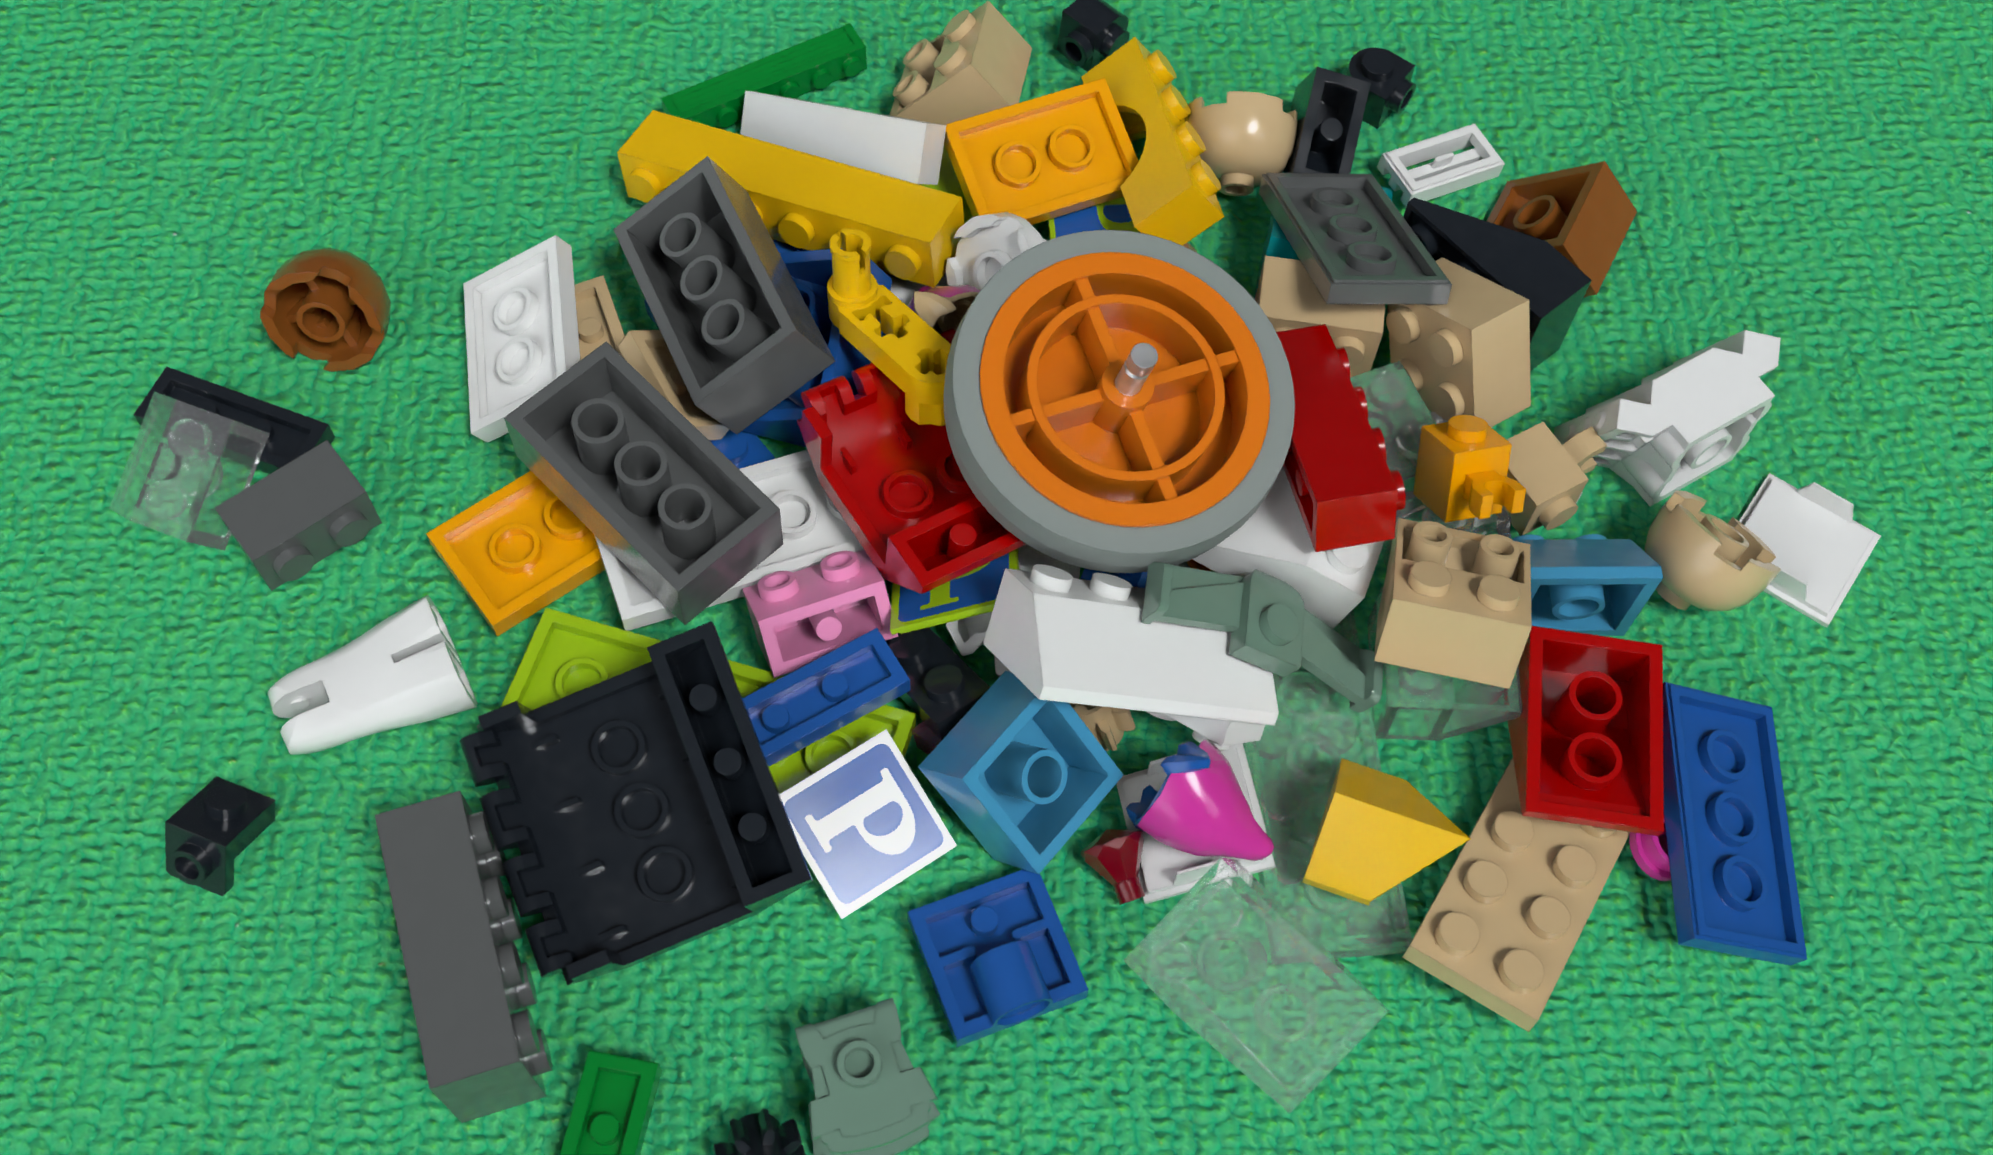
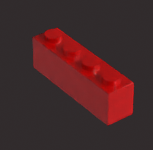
[1276,324,1406,552]

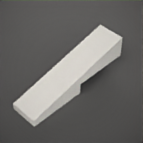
[740,90,946,185]

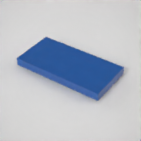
[1663,682,1807,966]

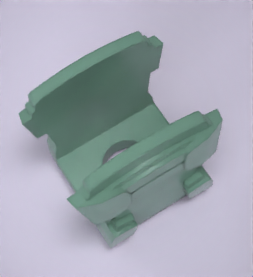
[795,998,940,1155]

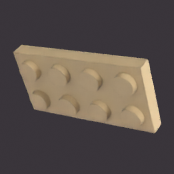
[1402,757,1630,1032]

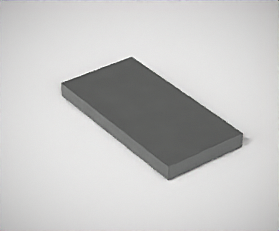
[1259,173,1452,304]

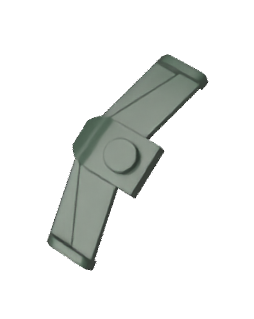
[1141,562,1383,712]

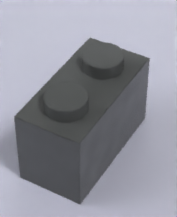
[214,440,382,591]

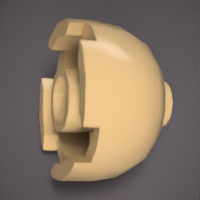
[1184,91,1297,196]
[1645,491,1781,611]

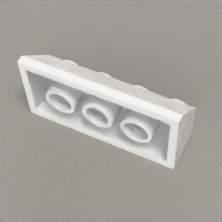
[983,564,1279,726]

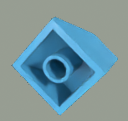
[1512,534,1663,636]

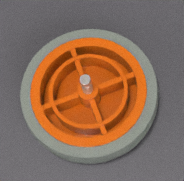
[944,230,1295,573]

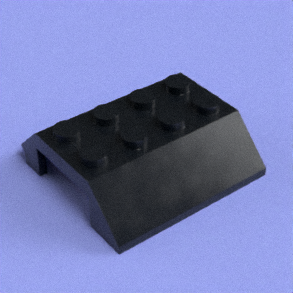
[460,621,813,985]

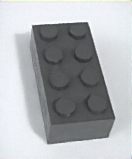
[613,156,835,434]
[504,342,783,625]
[375,791,553,1123]

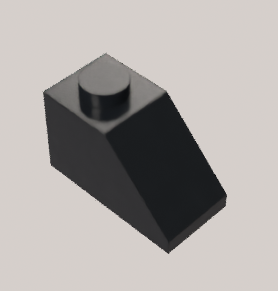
[1287,67,1371,174]

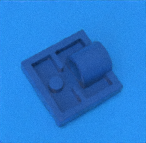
[907,869,1089,1047]

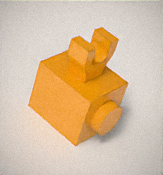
[1413,415,1526,523]

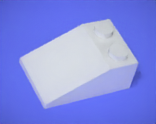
[1193,466,1384,629]

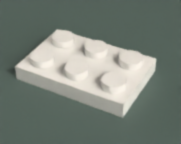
[463,235,580,443]

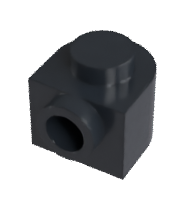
[1057,0,1130,72]
[1347,48,1416,129]

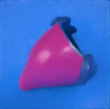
[1126,739,1274,861]

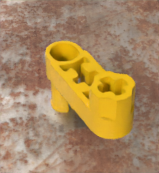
[827,228,951,426]

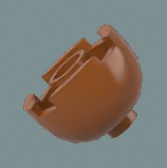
[260,248,391,372]

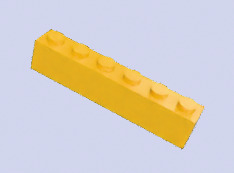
[617,110,965,288]

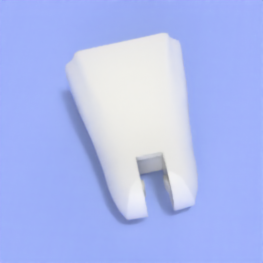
[268,595,478,755]

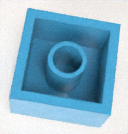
[918,671,1123,874]

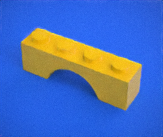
[1081,37,1224,246]

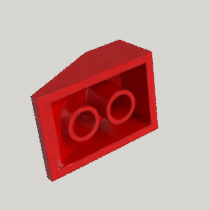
[1507,626,1664,836]

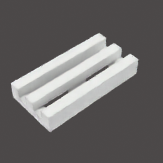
[1377,123,1505,207]

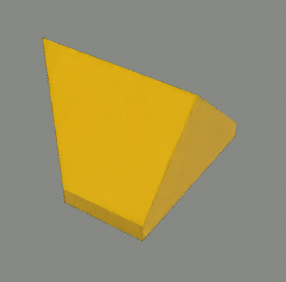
[1302,758,1471,906]

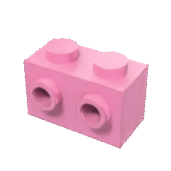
[742,550,898,678]

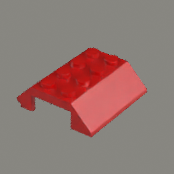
[797,329,1026,594]

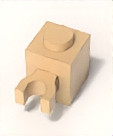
[1502,422,1607,536]

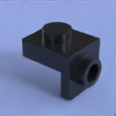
[165,777,276,896]

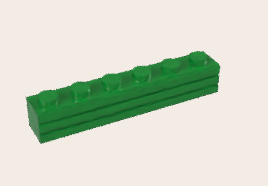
[661,23,867,128]

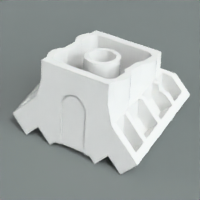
[1554,330,1781,507]

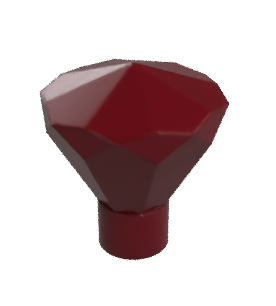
[1081,829,1145,905]

